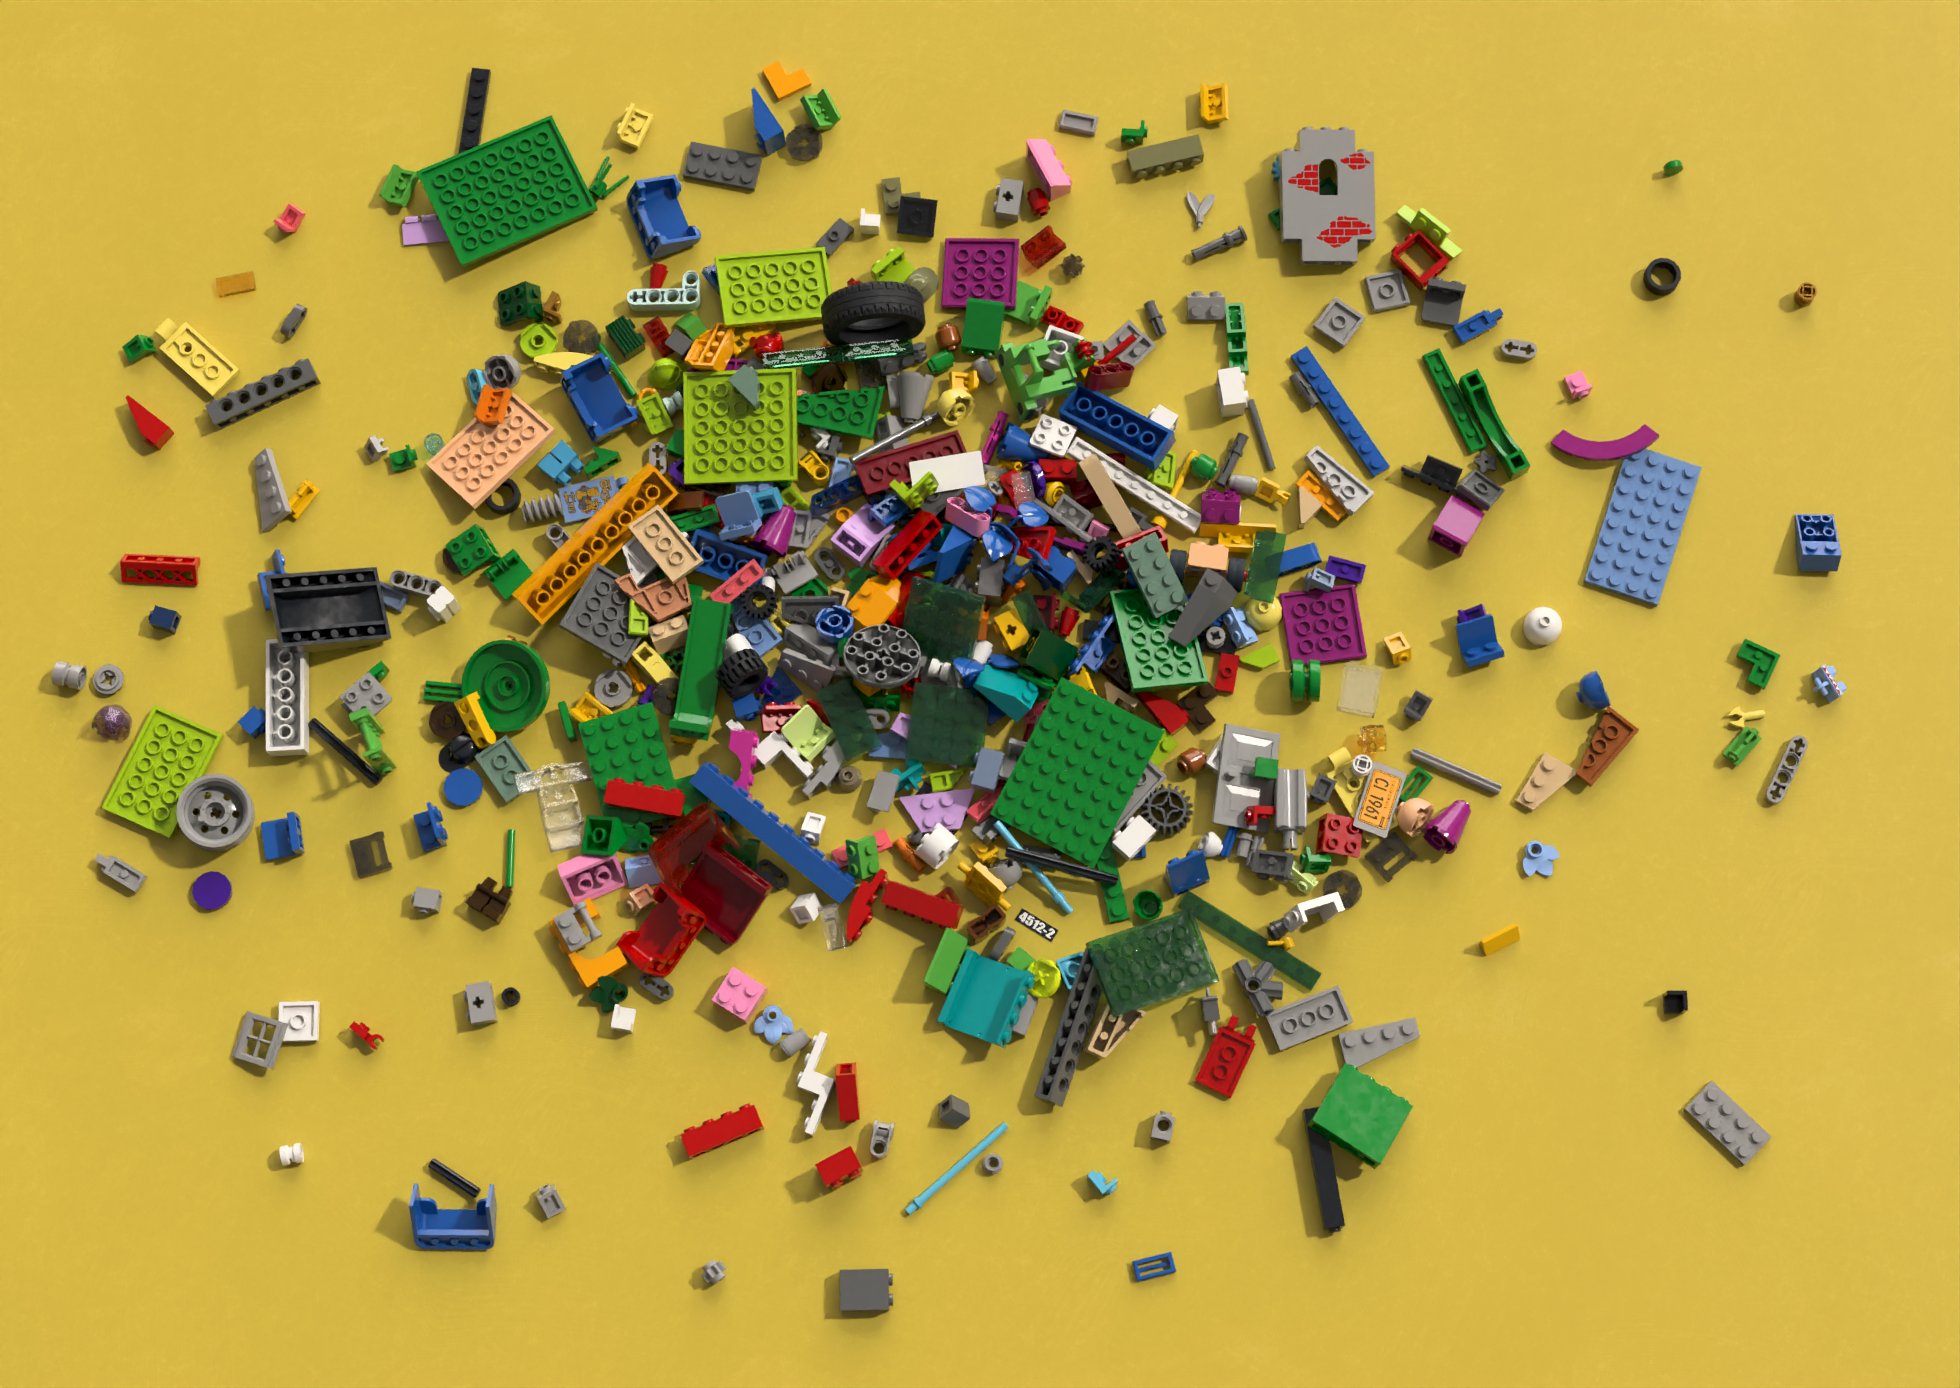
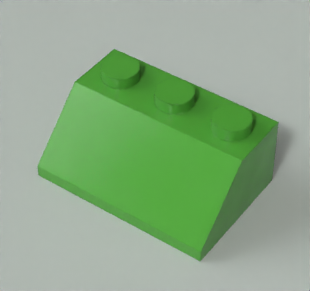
[923,927,971,996]

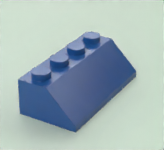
[691,529,770,587]

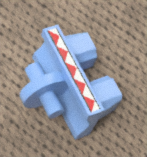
[1811,665,1847,703]

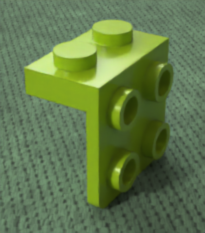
[871,246,915,283]

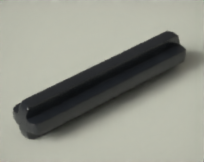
[428,1158,481,1198]

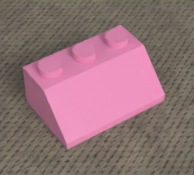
[1026,139,1072,201]
[557,853,628,906]

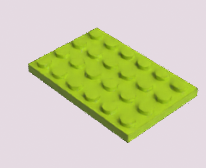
[714,247,832,328]
[102,705,224,839]

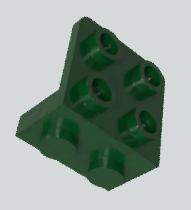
[498,281,544,327]

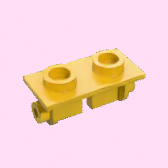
[288,480,320,519]

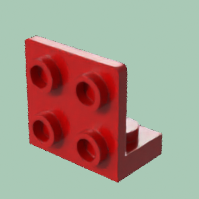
[1315,813,1363,858]

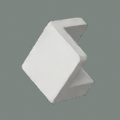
[860,208,881,235]
[790,892,823,924]
[611,1004,636,1033]

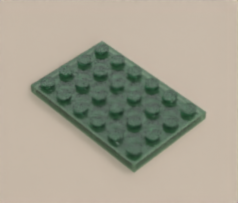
[1085,908,1220,1018]

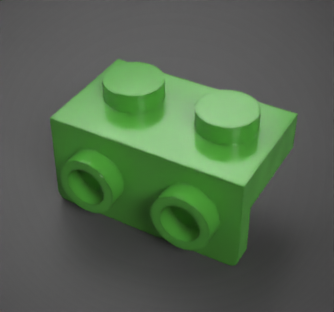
[800,89,841,130]
[379,164,419,207]
[845,835,880,880]

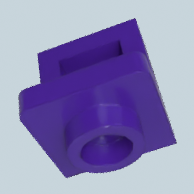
[668,458,691,492]
[1457,604,1487,624]

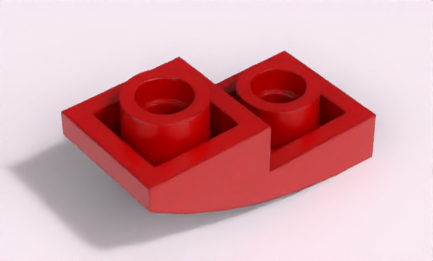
[1041,305,1084,335]

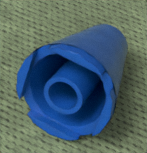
[997,422,1050,464]

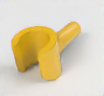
[1267,937,1295,951]

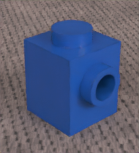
[731,693,762,722]
[238,706,266,739]

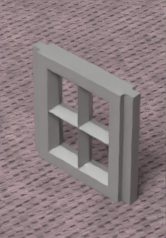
[232,1011,288,1069]

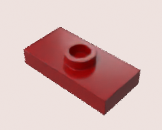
[1215,653,1240,694]

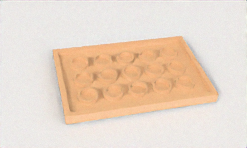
[426,392,557,509]

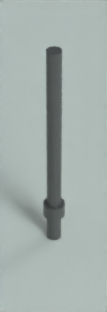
[849,411,941,464]

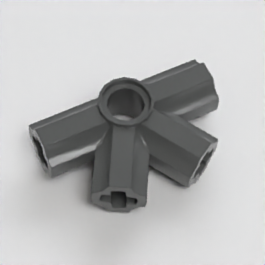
[1232,959,1283,1018]

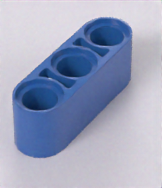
[1263,543,1322,578]

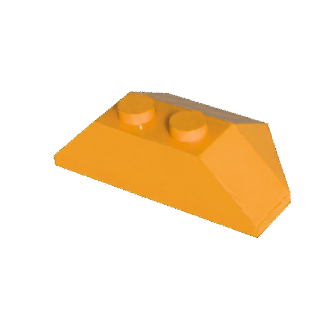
[684,323,735,372]
[845,574,901,638]

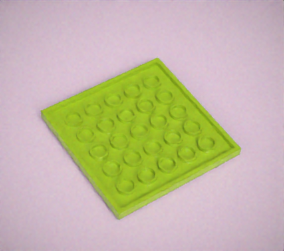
[683,368,798,485]

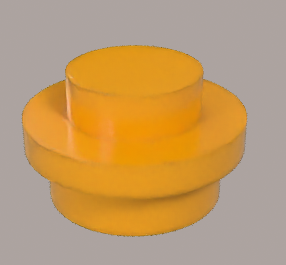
[834,507,853,526]

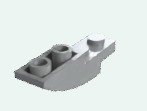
[802,729,851,800]

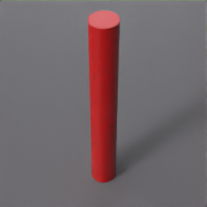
[1097,334,1137,365]

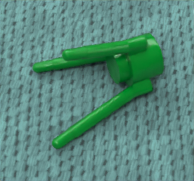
[588,156,629,199]

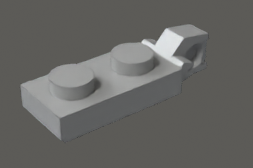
[94,853,148,893]

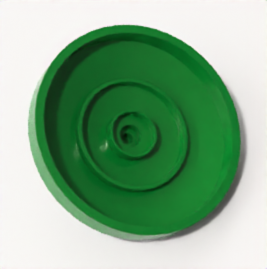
[461,640,550,732]

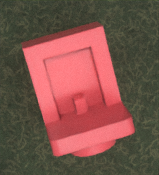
[274,203,306,233]

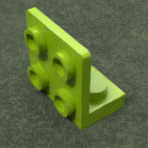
[889,471,939,511]

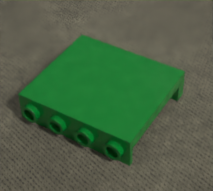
[1307,1063,1413,1169]

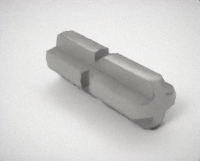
[1245,835,1264,869]

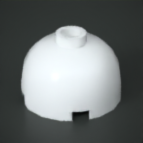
[1523,607,1562,645]

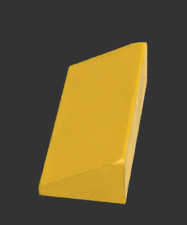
[1479,923,1520,956]

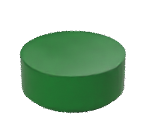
[1663,160,1683,176]

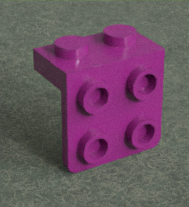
[1201,489,1240,524]

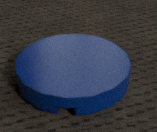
[444,768,483,807]

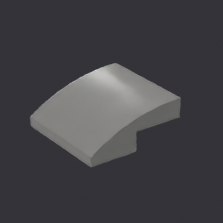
[1103,319,1156,367]

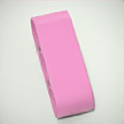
[945,497,990,538]

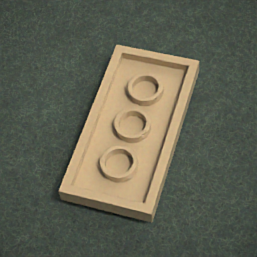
[627,505,704,584]

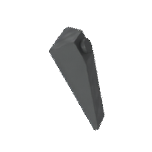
[1168,568,1237,647]

